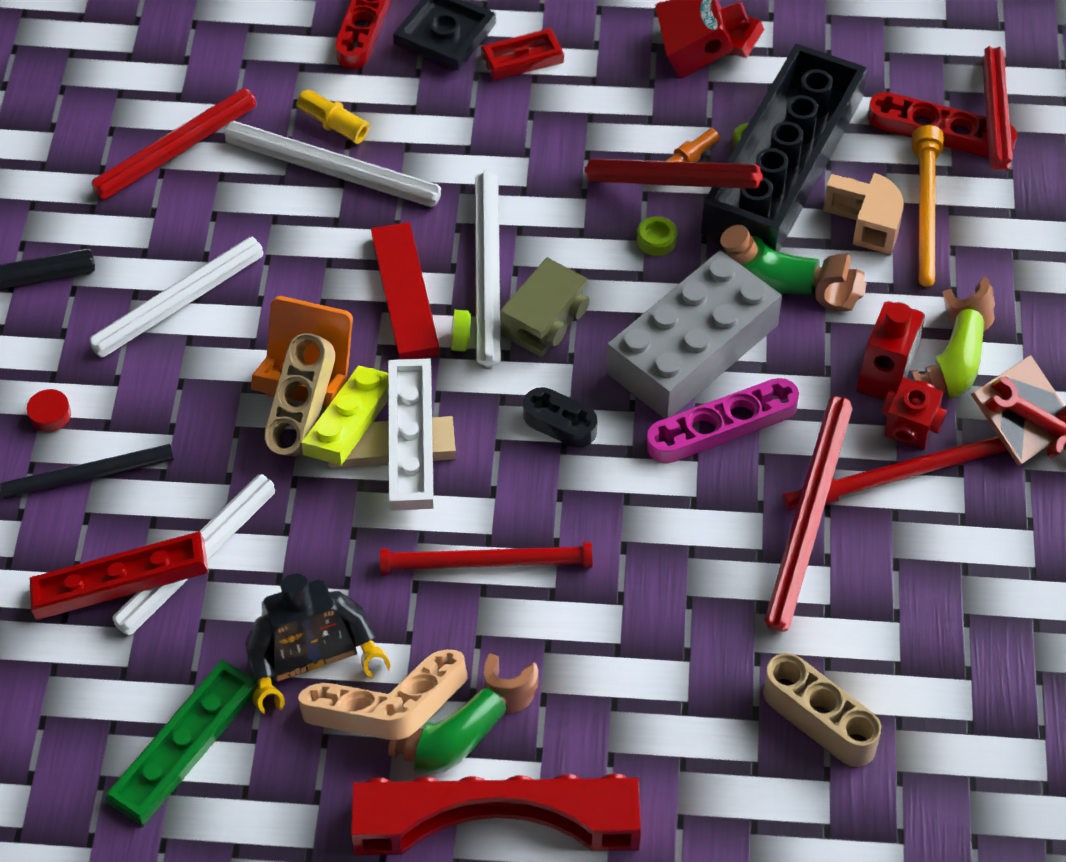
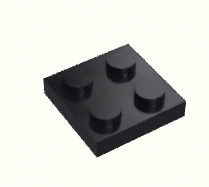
[393,0,496,71]

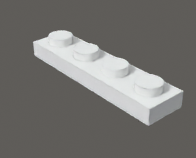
[388,359,434,510]

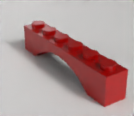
[352,774,641,855]

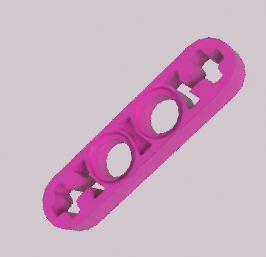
[646,378,799,463]

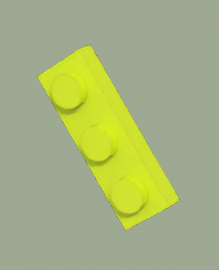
[301,365,389,466]

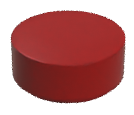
[27,389,71,432]

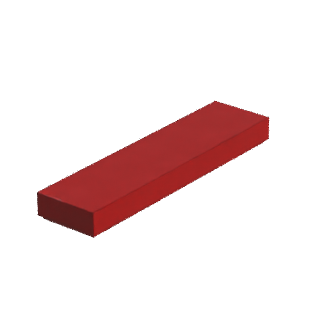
[371,222,440,360]
[29,531,209,620]

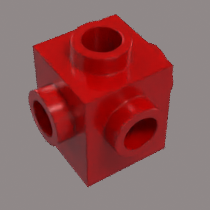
[881,377,947,450]

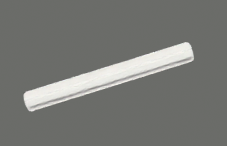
[89,237,263,358]
[112,474,275,635]

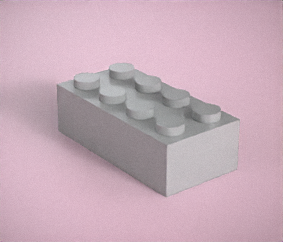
[606,250,782,419]

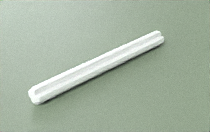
[224,121,441,207]
[475,169,501,368]

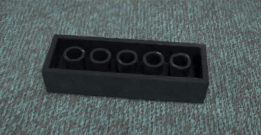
[701,43,868,252]

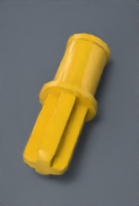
[296,90,370,144]

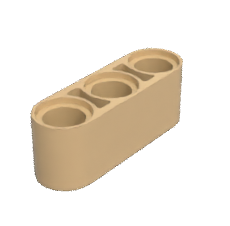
[265,333,335,457]
[763,653,881,767]

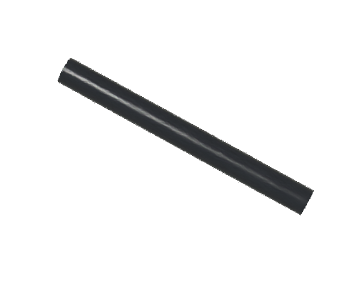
[0,444,174,499]

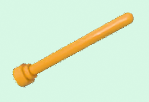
[912,125,943,287]

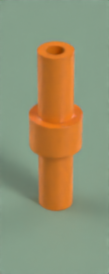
[667,128,720,162]

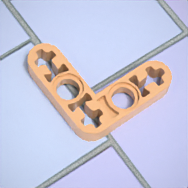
[298,649,468,740]

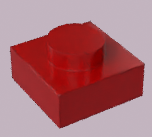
[729,17,765,58]

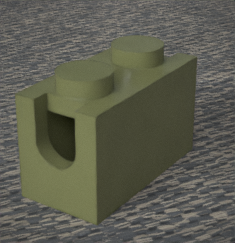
[500,257,590,358]

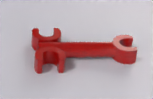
[985,377,1066,467]

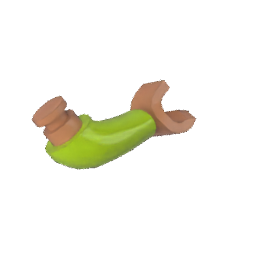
[911,275,995,400]

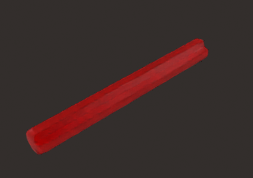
[982,46,1013,172]
[91,88,256,200]
[584,159,763,189]

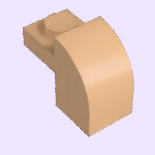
[823,173,904,255]

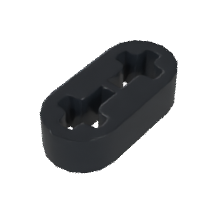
[523,387,598,447]

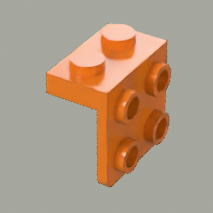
[251,296,353,408]

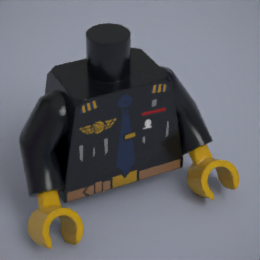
[245,573,390,714]

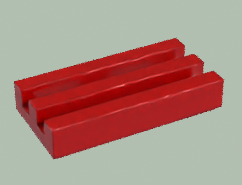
[481,28,564,81]

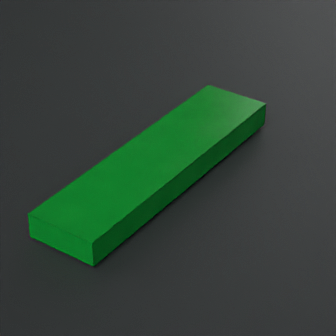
[104,659,258,827]

